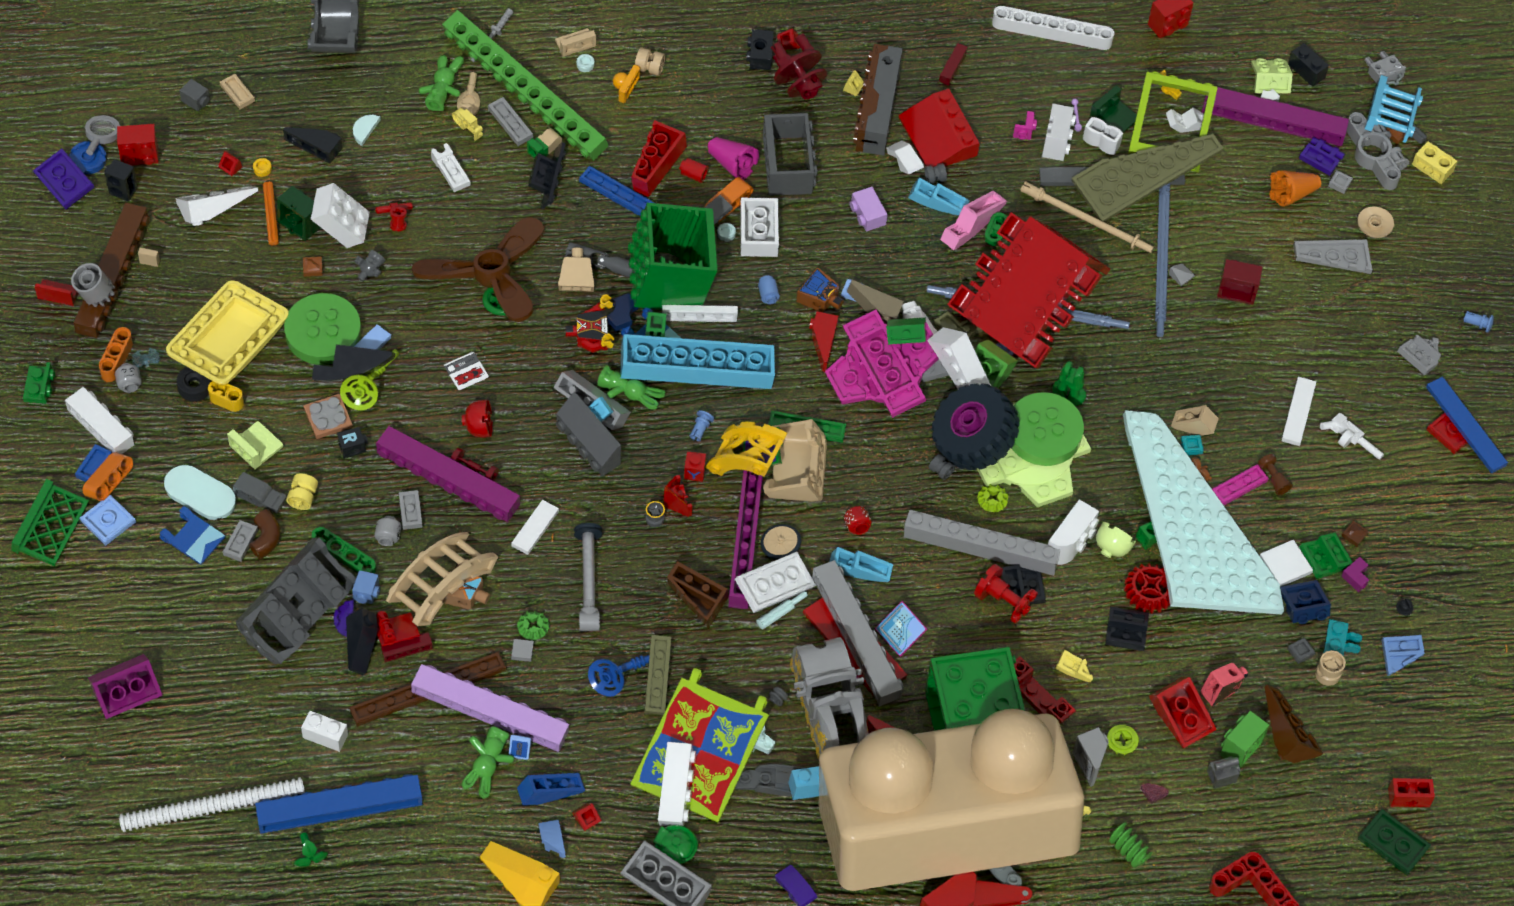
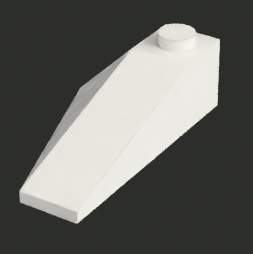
[176,186,258,226]

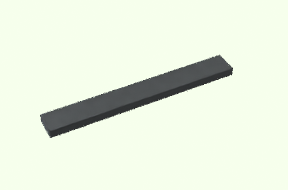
[1039,167,1185,186]

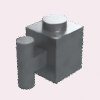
[1207,756,1240,789]

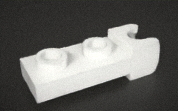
[431,143,470,192]

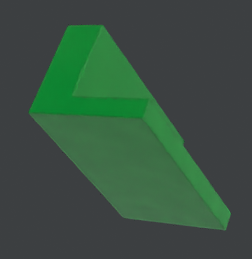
[886,317,926,345]

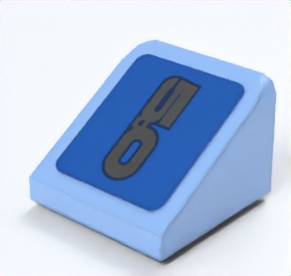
[509,735,531,760]

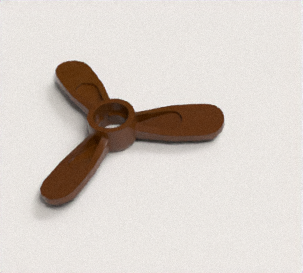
[412,217,544,322]

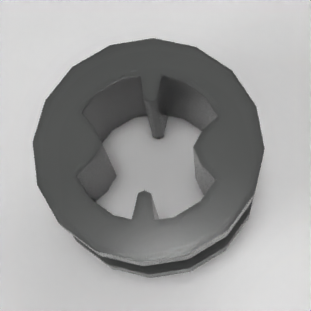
[768,686,788,706]

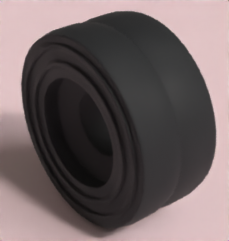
[176,367,212,402]

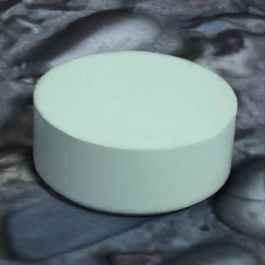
[576,54,594,72]
[717,223,736,242]

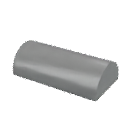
[620,840,712,906]

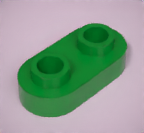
[984,212,1008,246]

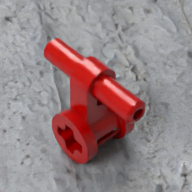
[375,202,413,232]

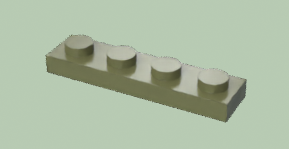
[644,635,671,715]

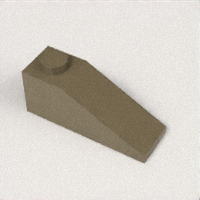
[847,280,904,324]

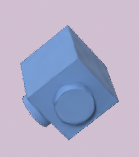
[352,570,380,604]

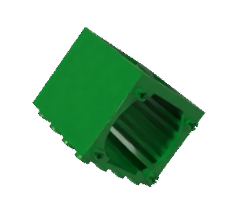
[628,202,718,309]
[925,647,1025,731]

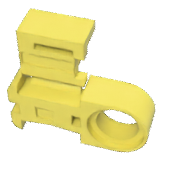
[452,108,483,141]

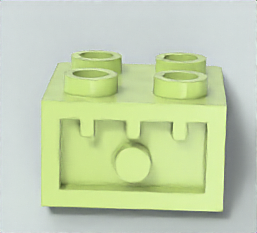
[1251,58,1293,93]
[227,421,283,469]

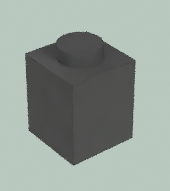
[179,79,210,111]

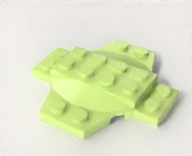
[976,403,1091,507]

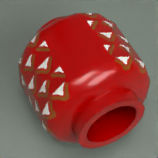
[844,506,872,535]

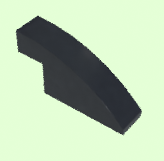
[312,344,395,382]

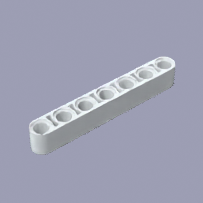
[992,6,1114,50]

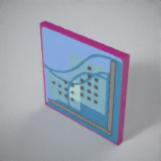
[875,601,928,657]

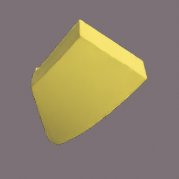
[1055,650,1093,682]

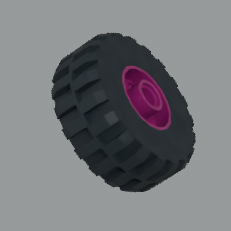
[932,383,1020,470]

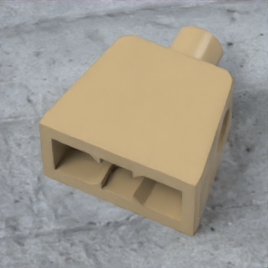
[558,248,594,292]

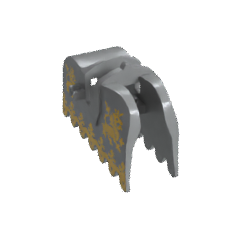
[790,637,868,760]

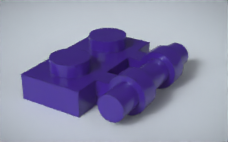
[1299,137,1345,176]

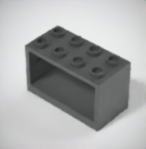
[763,113,817,196]

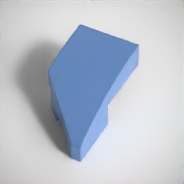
[538,820,566,858]

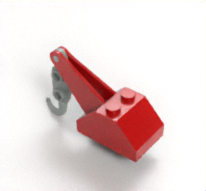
[920,866,1032,906]

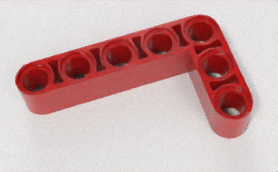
[1209,852,1300,906]

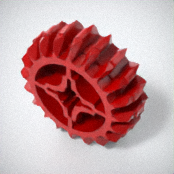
[1124,562,1170,614]

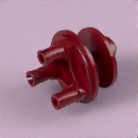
[771,33,828,100]

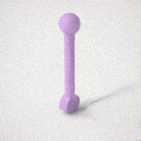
[1071,98,1082,132]

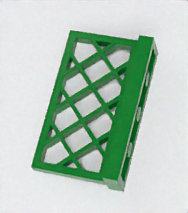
[11,479,89,566]

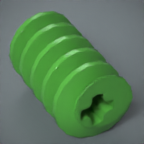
[1109,822,1153,868]

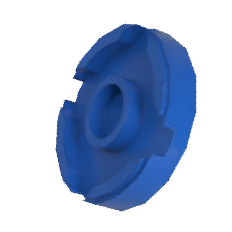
[69,141,106,174]

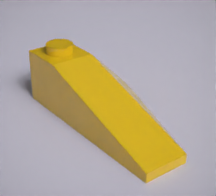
[480,841,560,906]

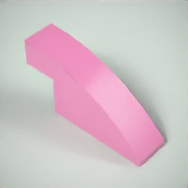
[940,191,1007,250]

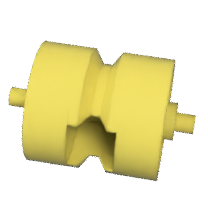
[286,473,318,510]

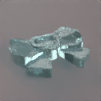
[132,348,160,368]

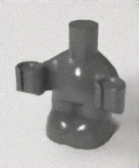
[354,250,386,282]

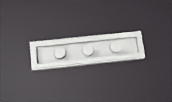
[662,305,738,322]
[1281,377,1316,446]

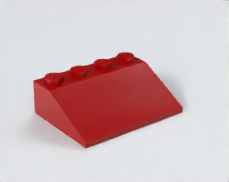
[898,89,980,167]

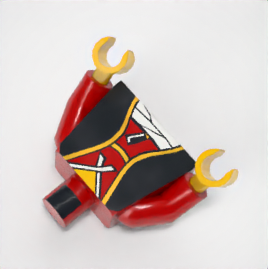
[565,294,614,353]

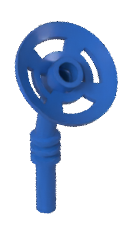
[588,655,649,697]

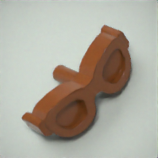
[1191,457,1212,482]

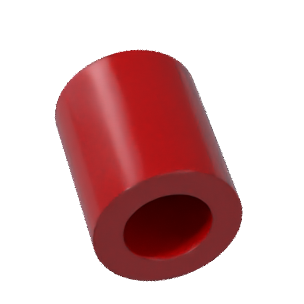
[679,158,709,183]

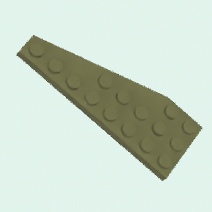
[1071,134,1224,222]

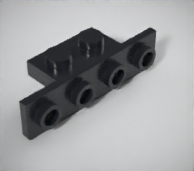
[528,142,566,210]

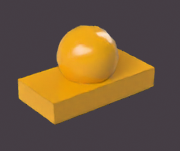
[612,65,640,103]

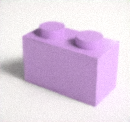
[850,187,887,232]

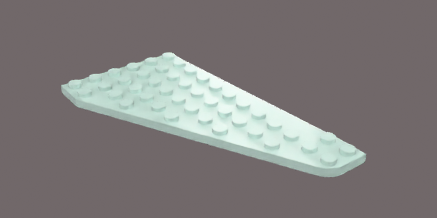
[1123,411,1284,615]

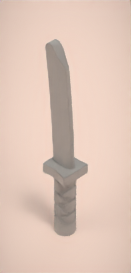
[471,8,513,62]

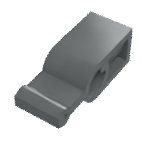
[233,472,287,513]

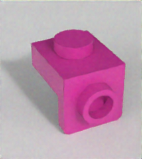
[1013,111,1037,140]

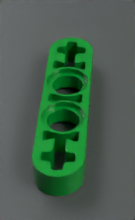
[311,527,376,574]

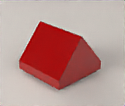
[218,151,243,176]

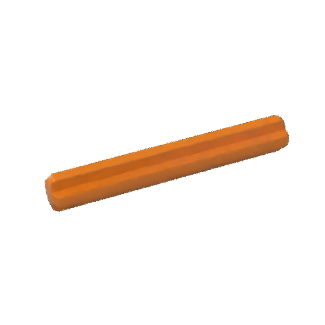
[263,181,279,246]

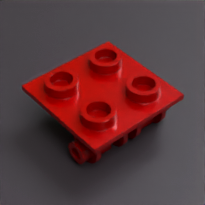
[377,611,420,647]

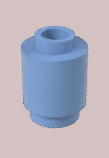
[758,275,780,304]

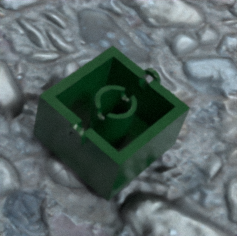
[277,186,320,241]

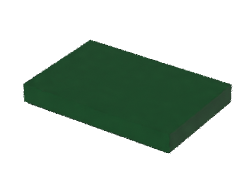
[1358,809,1431,876]

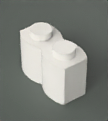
[1083,117,1123,155]

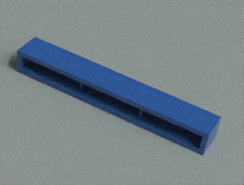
[255,774,423,834]

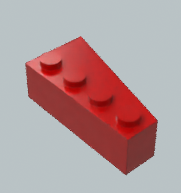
[631,120,687,197]

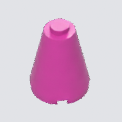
[708,137,759,180]

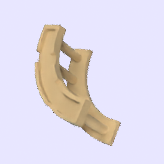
[386,532,499,626]

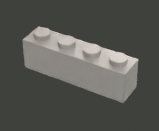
[554,370,631,430]

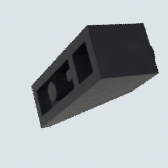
[283,127,342,164]
[346,608,378,675]

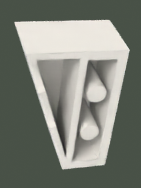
[1042,104,1076,161]

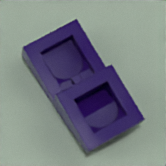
[775,865,817,906]

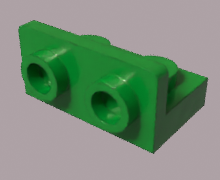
[23,362,55,404]

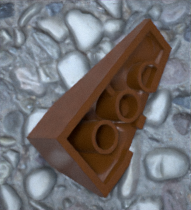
[1264,685,1323,763]

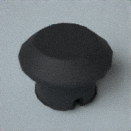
[1396,599,1414,616]

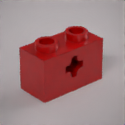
[1388,778,1435,807]

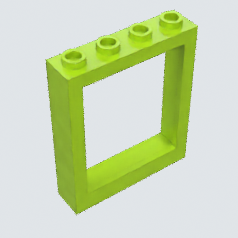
[1128,71,1218,172]

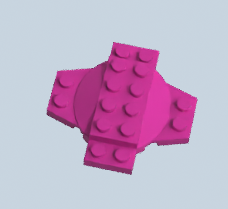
[825,310,939,418]

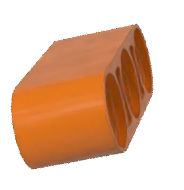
[704,177,754,222]
[99,327,133,382]
[83,452,133,501]

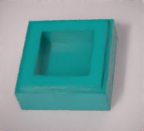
[1181,435,1204,455]

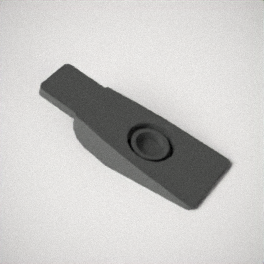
[735,764,814,798]

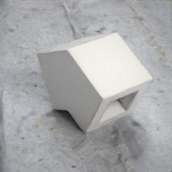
[1261,89,1280,102]

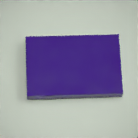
[33,148,95,210]

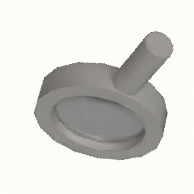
[85,115,120,155]

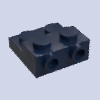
[1280,580,1331,624]

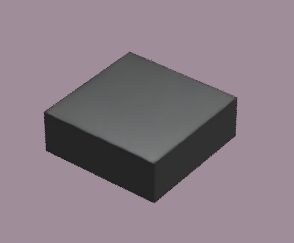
[1287,637,1315,664]

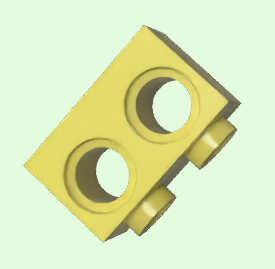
[1412,141,1457,184]

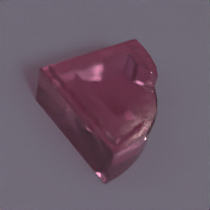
[1140,783,1169,804]

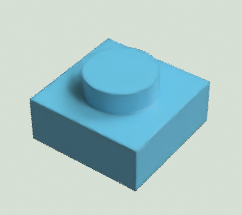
[588,397,613,422]

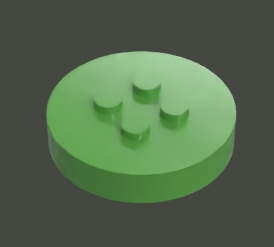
[284,293,361,365]
[1012,392,1084,466]

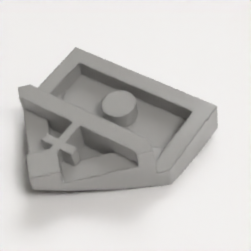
[1397,335,1441,375]

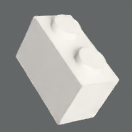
[301,711,348,752]

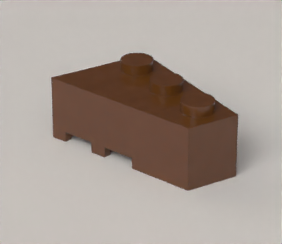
[667,561,729,629]

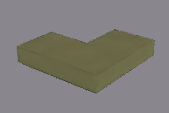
[934,311,983,340]

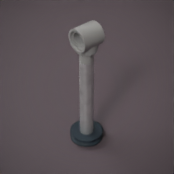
[574,523,603,631]

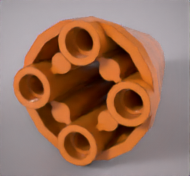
[1269,170,1321,206]

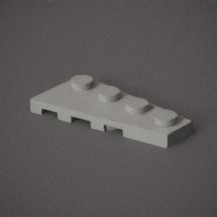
[1293,239,1372,274]

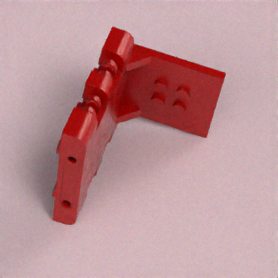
[947,212,1110,369]

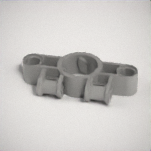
[1347,112,1409,190]

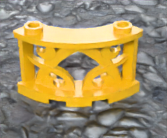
[705,422,787,477]

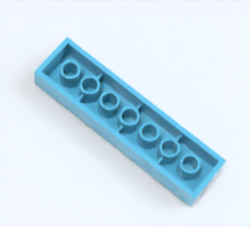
[621,334,775,389]

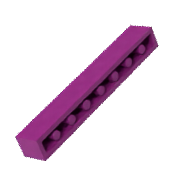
[1202,86,1349,146]
[376,426,520,522]
[728,470,763,609]

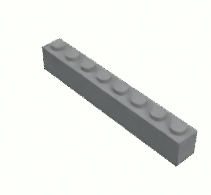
[904,510,1060,576]
[812,560,904,706]

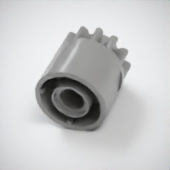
[71,263,115,307]

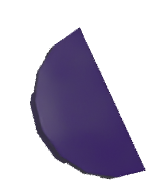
[333,600,354,637]

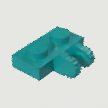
[1323,619,1362,656]

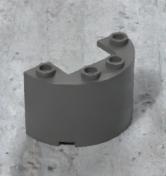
[308,0,359,53]

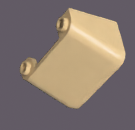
[763,419,827,502]

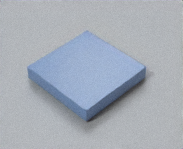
[80,495,136,546]

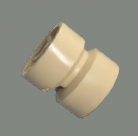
[635,47,665,76]
[1315,650,1346,686]

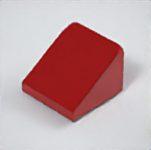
[777,28,800,50]
[572,803,602,831]

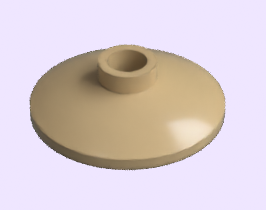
[1357,206,1394,238]

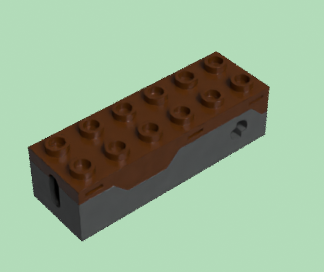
[853,44,902,156]

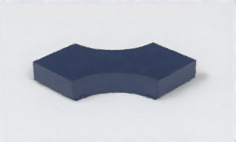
[607,293,639,331]

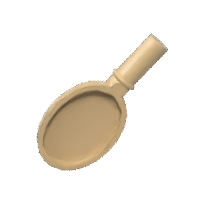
[457,72,480,116]

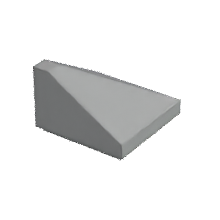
[1169,264,1195,286]

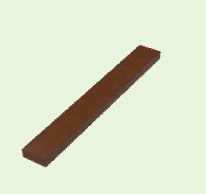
[349,651,506,727]

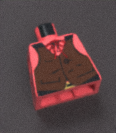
[1200,663,1248,707]

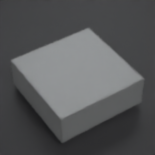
[1328,170,1353,194]
[511,639,534,662]

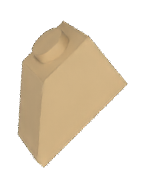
[1171,405,1219,436]

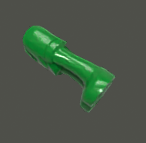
[1052,361,1086,406]

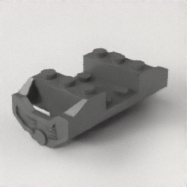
[235,537,356,664]

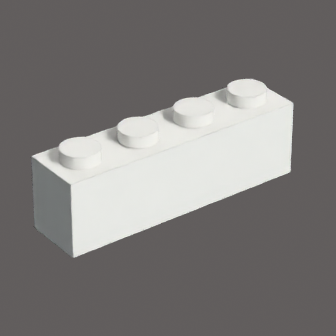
[65,387,134,454]
[658,742,696,826]

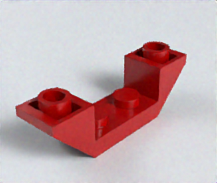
[1014,656,1076,723]

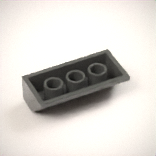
[556,392,621,476]

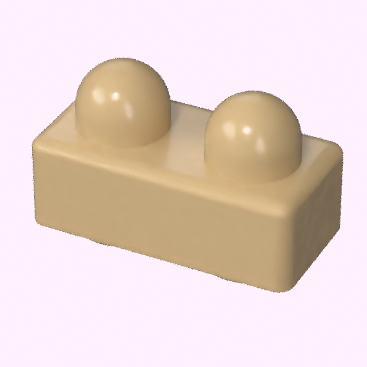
[819,709,1084,891]

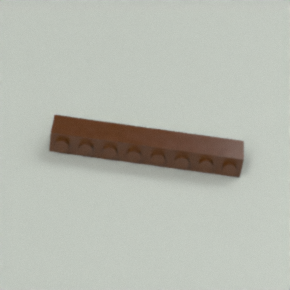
[74,202,150,338]

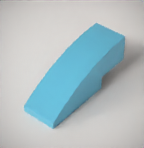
[908,178,970,215]
[829,547,893,582]

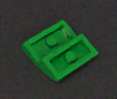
[1299,533,1353,579]

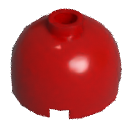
[462,400,493,438]

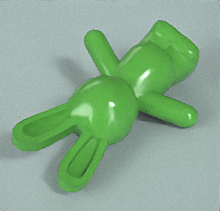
[418,55,464,111]
[598,365,666,410]
[462,727,514,799]

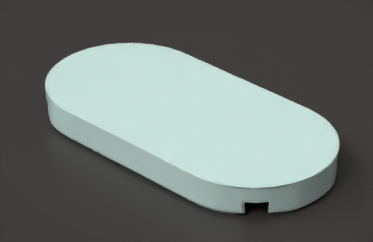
[164,465,236,520]

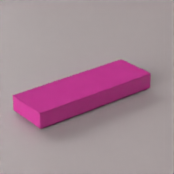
[1212,464,1269,506]

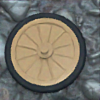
[760,524,801,560]

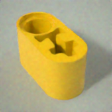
[208,381,244,412]

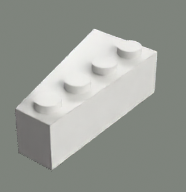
[927,327,991,390]

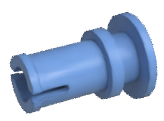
[1464,311,1494,333]
[689,410,714,441]

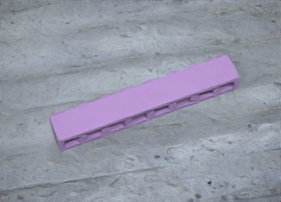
[411,664,569,752]

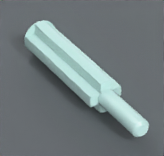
[756,591,808,630]

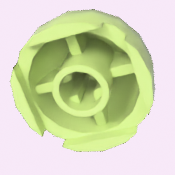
[1096,522,1136,558]

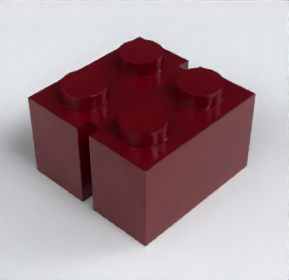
[1217,259,1263,305]

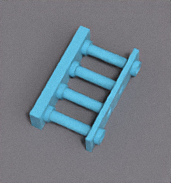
[1365,75,1423,143]

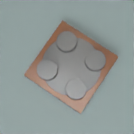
[303,394,353,439]

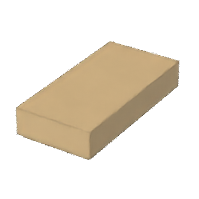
[220,74,255,110]

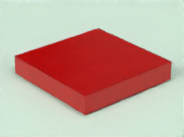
[1426,412,1468,454]

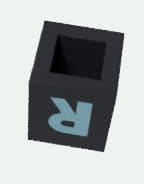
[337,427,368,458]

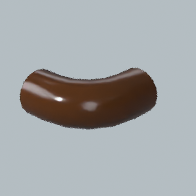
[249,509,281,560]

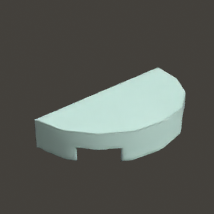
[353,115,380,146]

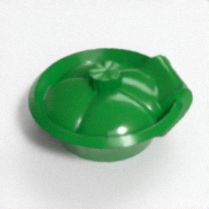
[653,825,698,864]

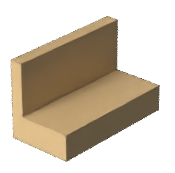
[555,28,596,57]

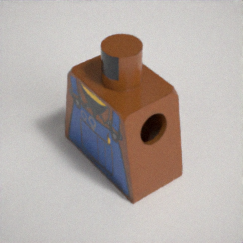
[797,267,844,312]

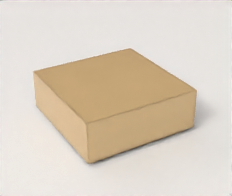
[138,248,160,267]

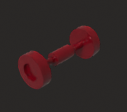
[450,447,499,481]

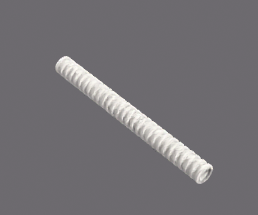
[119,777,305,832]

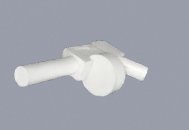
[1320,413,1384,460]

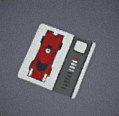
[444,352,489,390]

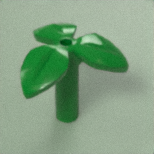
[293,833,328,867]

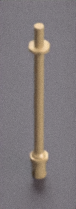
[1021,181,1154,253]

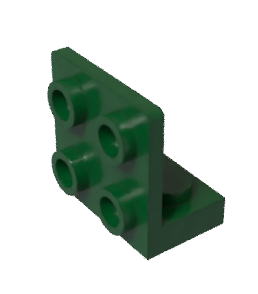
[1089,85,1137,133]

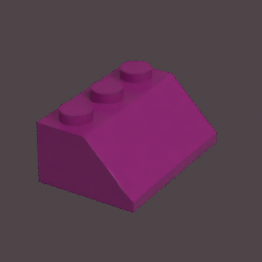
[88,654,162,719]

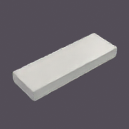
[511,500,559,555]

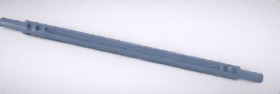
[1155,183,1170,337]
[927,285,1130,329]

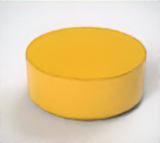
[253,158,272,177]

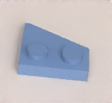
[1382,635,1425,676]

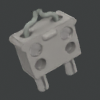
[1364,51,1406,86]

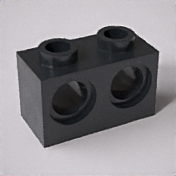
[104,159,138,202]

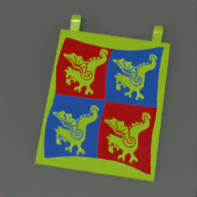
[630,668,769,823]

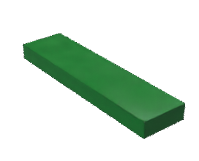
[769,411,846,443]

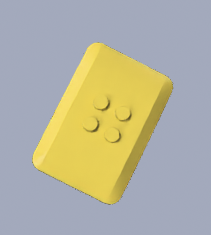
[166,281,288,384]

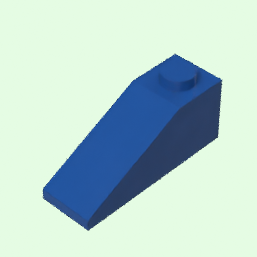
[517,773,585,805]

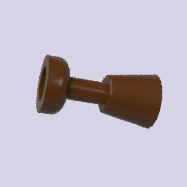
[1258,454,1293,496]

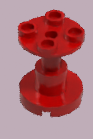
[974,564,1038,624]

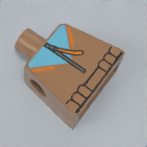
[441,564,490,609]

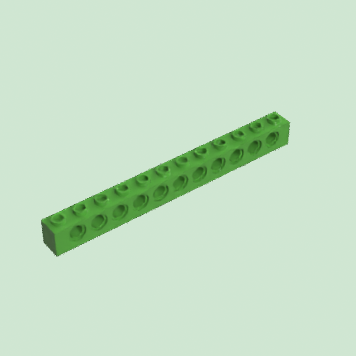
[442,10,609,161]

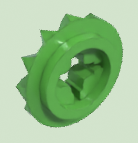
[517,610,549,640]

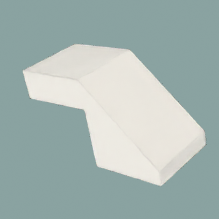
[1166,108,1204,133]
[886,140,924,174]

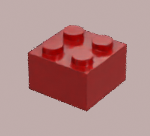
[1148,0,1194,39]
[117,124,159,166]

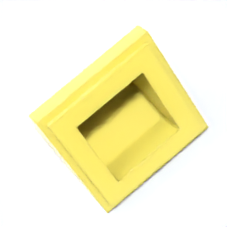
[843,70,863,96]

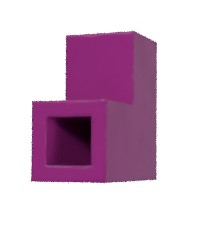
[1341,557,1369,592]

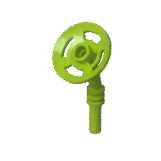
[340,349,399,410]

